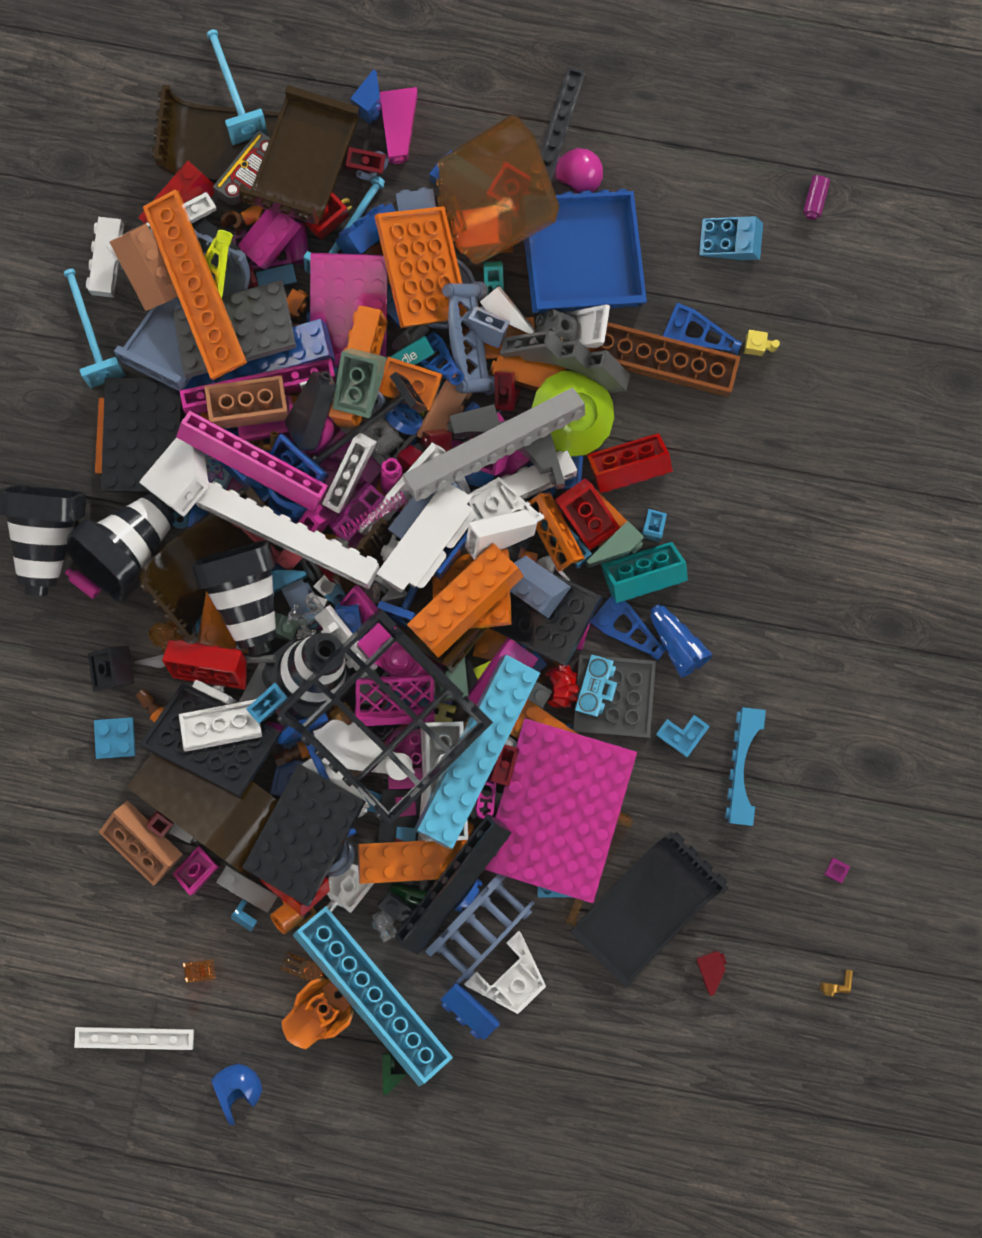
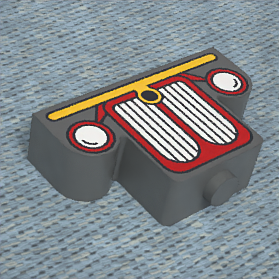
[213,131,270,205]

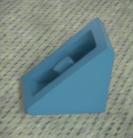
[642,509,667,542]
[246,683,288,724]

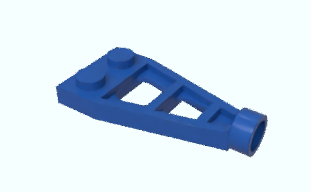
[663,303,742,355]
[415,331,464,385]
[590,595,666,661]

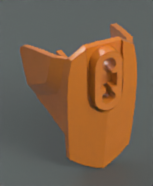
[282,977,354,1049]

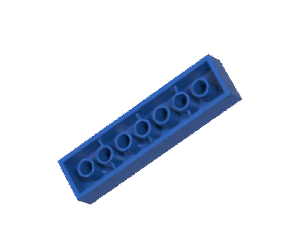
[183,319,335,390]

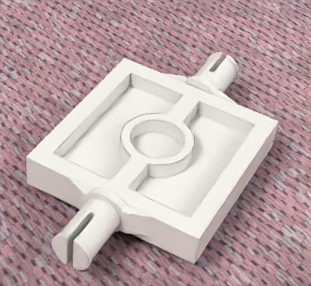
[326,864,374,913]

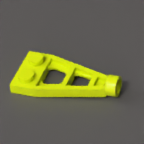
[205,230,233,299]

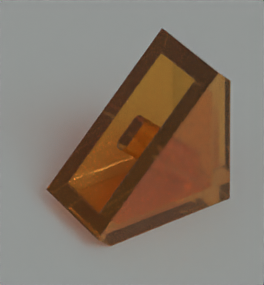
[183,958,216,983]

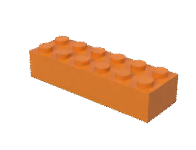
[328,305,388,429]
[407,543,524,658]

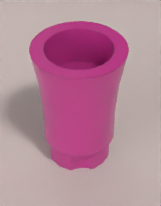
[380,458,403,495]

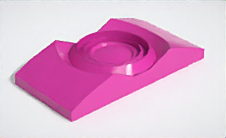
[357,623,441,696]

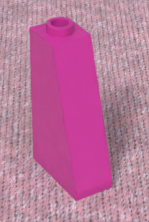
[379,87,418,164]

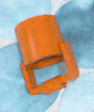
[270,901,316,934]

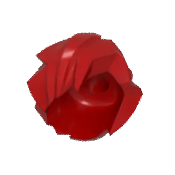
[546,664,579,708]

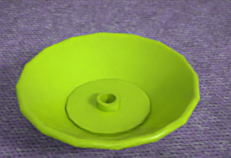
[532,370,614,457]

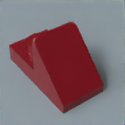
[494,370,521,411]
[489,744,519,787]

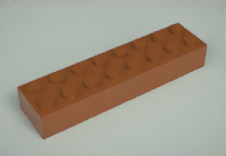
[587,322,741,398]

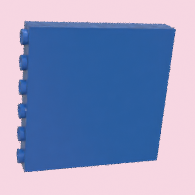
[520,189,647,314]

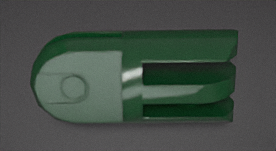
[388,882,428,907]

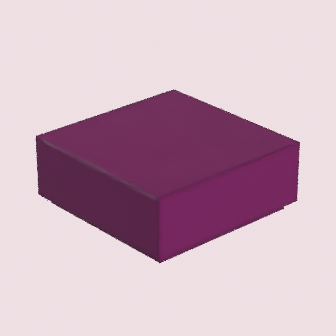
[824,858,850,884]

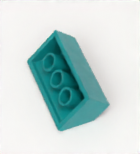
[601,542,688,603]

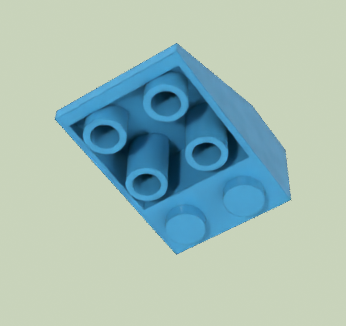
[699,216,763,260]

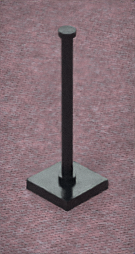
[312,372,428,466]

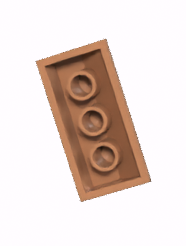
[109,224,178,311]
[416,373,473,444]
[204,375,288,429]
[99,800,183,886]

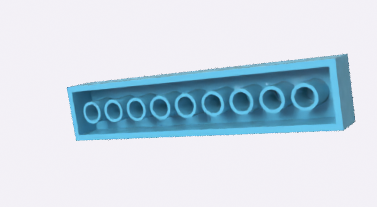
[413,655,540,849]
[293,907,453,1086]

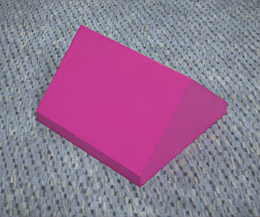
[173,846,221,895]

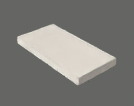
[179,699,262,752]

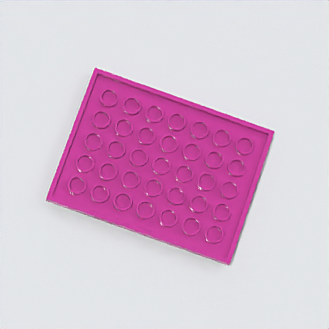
[485,718,638,903]

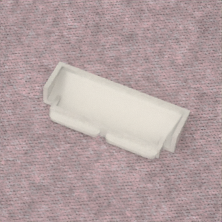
[376,484,475,593]

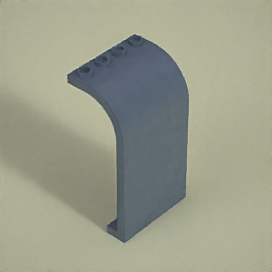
[114,229,250,391]

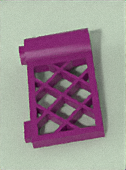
[232,220,309,271]

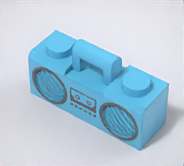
[575,654,618,718]

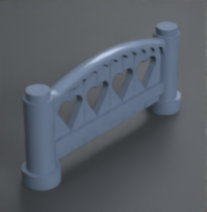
[442,282,495,395]

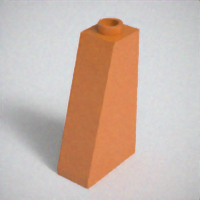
[490,356,567,391]

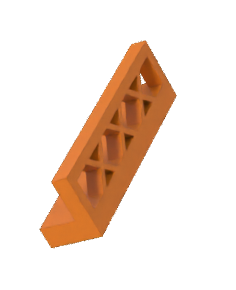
[528,493,585,572]

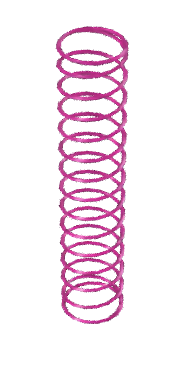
[340,491,408,538]

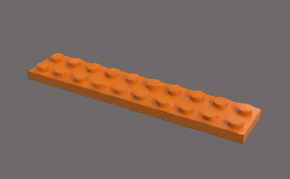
[143,189,247,380]

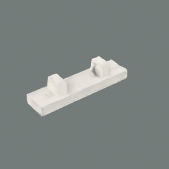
[314,605,378,678]

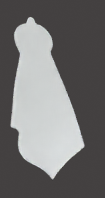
[313,720,415,780]

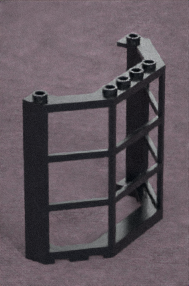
[276,608,493,825]

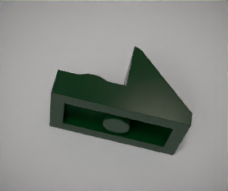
[382,1053,407,1095]

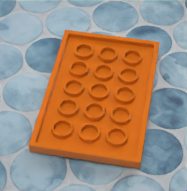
[374,206,467,328]

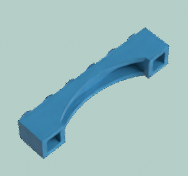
[725,707,766,826]

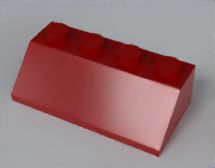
[138,161,214,224]
[587,433,673,493]
[162,640,247,690]

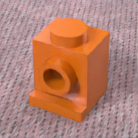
[287,289,308,322]

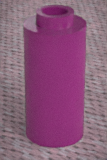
[803,175,830,220]

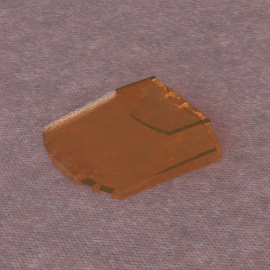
[436,115,559,264]

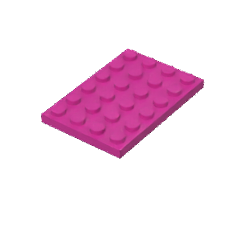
[310,253,388,369]

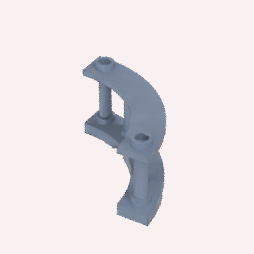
[425,874,535,984]

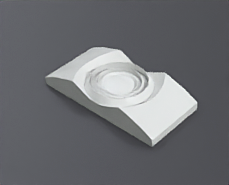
[566,304,610,348]

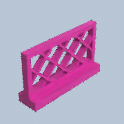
[355,675,435,727]

